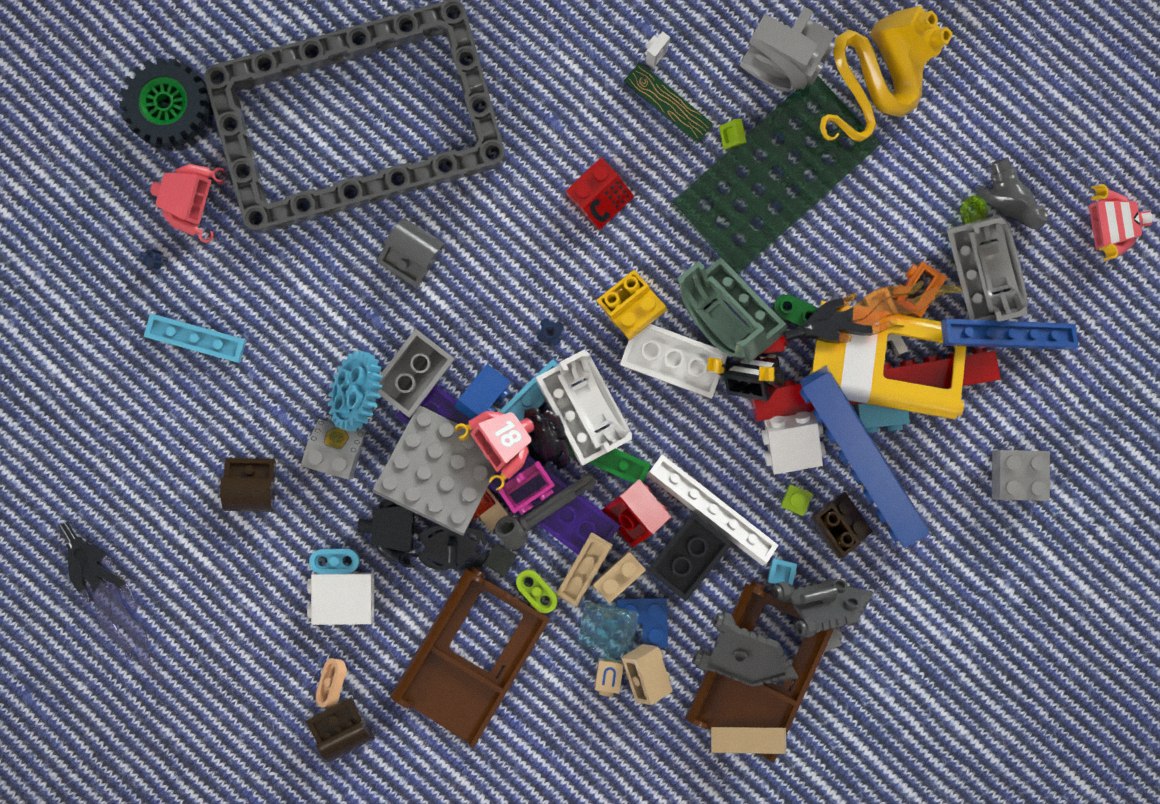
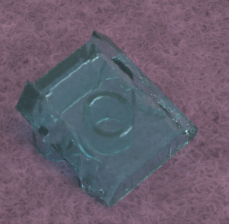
[578,602,640,659]

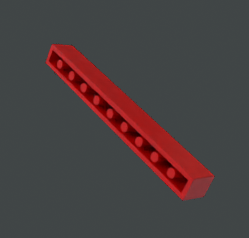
[751,347,1001,422]

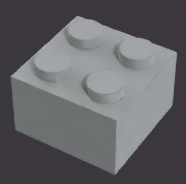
[992,450,1050,501]

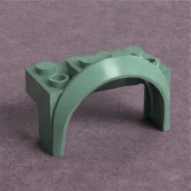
[678,258,787,363]

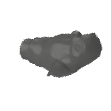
[976,157,1049,229]

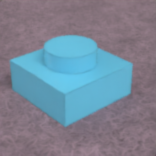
[767,558,797,585]

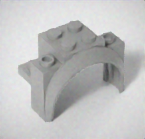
[739,7,835,92]

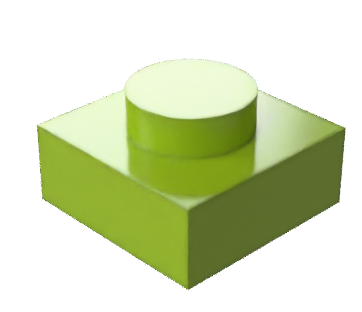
[719,119,747,150]
[780,484,813,516]

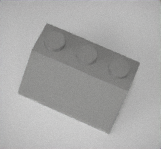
[378,329,455,418]

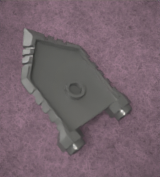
[771,579,873,637]
[692,612,799,687]

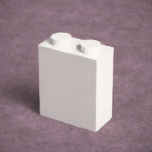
[307,572,374,625]

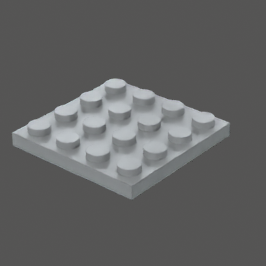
[373,406,496,536]

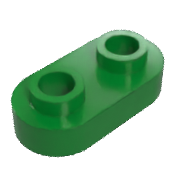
[773,295,818,327]

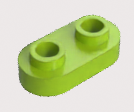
[516,569,557,613]

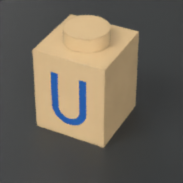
[594,657,624,697]

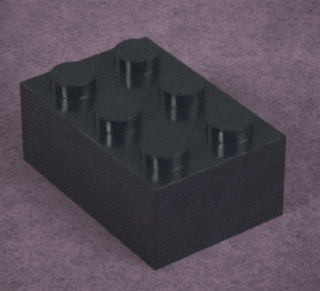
[646,511,733,602]

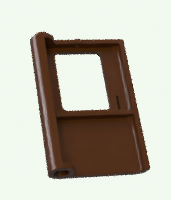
[390,566,550,748]
[685,581,834,763]

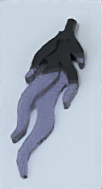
[59,522,164,680]

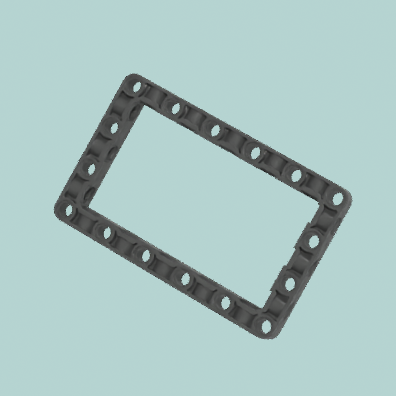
[204,0,506,233]

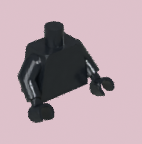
[358,499,418,568]

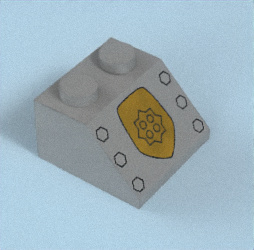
[301,419,366,480]

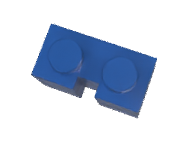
[455,364,511,420]

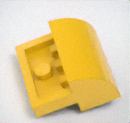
[596,270,667,341]

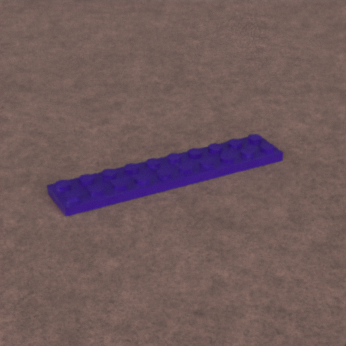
[396,385,621,555]

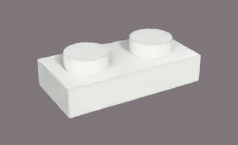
[645,31,670,70]

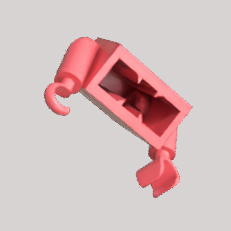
[150,164,227,243]

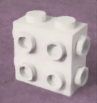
[761,411,826,475]

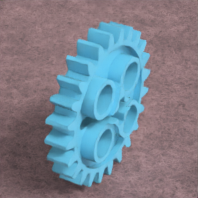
[328,350,383,431]

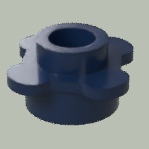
[140,248,168,269]
[537,319,564,345]

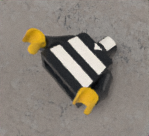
[707,353,784,401]

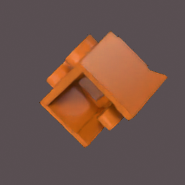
[892,261,947,318]

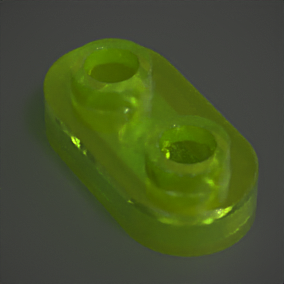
[960,196,989,245]

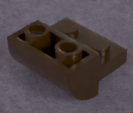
[220,458,276,512]
[810,492,873,559]
[306,696,375,763]

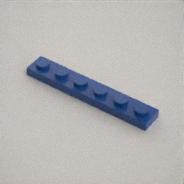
[941,319,1079,350]

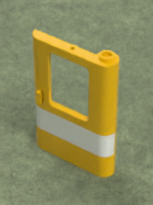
[809,300,966,420]

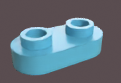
[309,548,360,574]

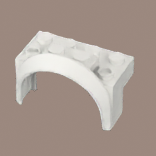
[535,350,632,466]

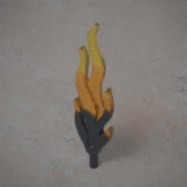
[783,281,962,344]

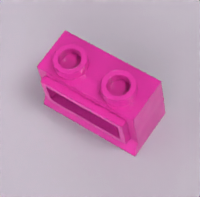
[498,461,555,515]

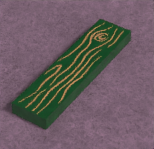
[624,62,713,144]

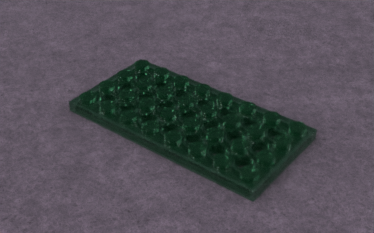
[672,76,881,274]

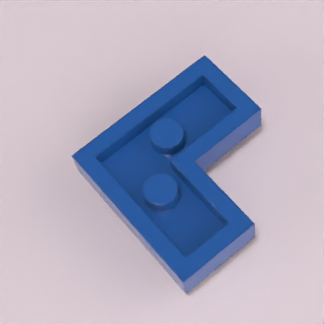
[617,597,668,648]

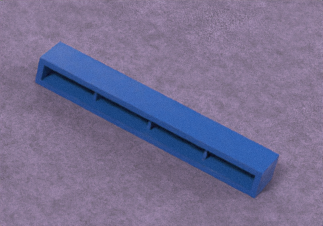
[799,365,930,548]

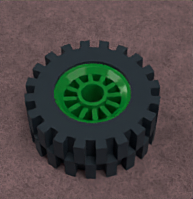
[119,58,214,151]

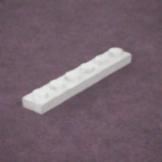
[647,455,778,566]

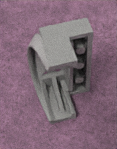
[946,216,1028,322]

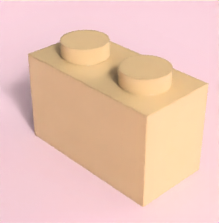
[592,550,646,604]
[621,644,673,705]

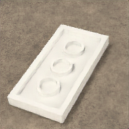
[620,324,728,399]

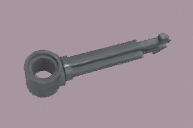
[495,474,596,550]

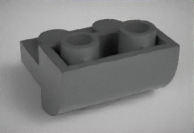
[376,218,445,288]

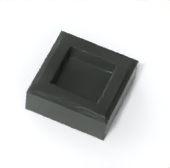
[484,543,517,577]

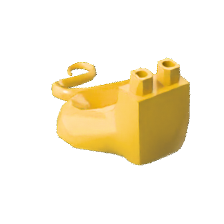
[820,6,952,142]

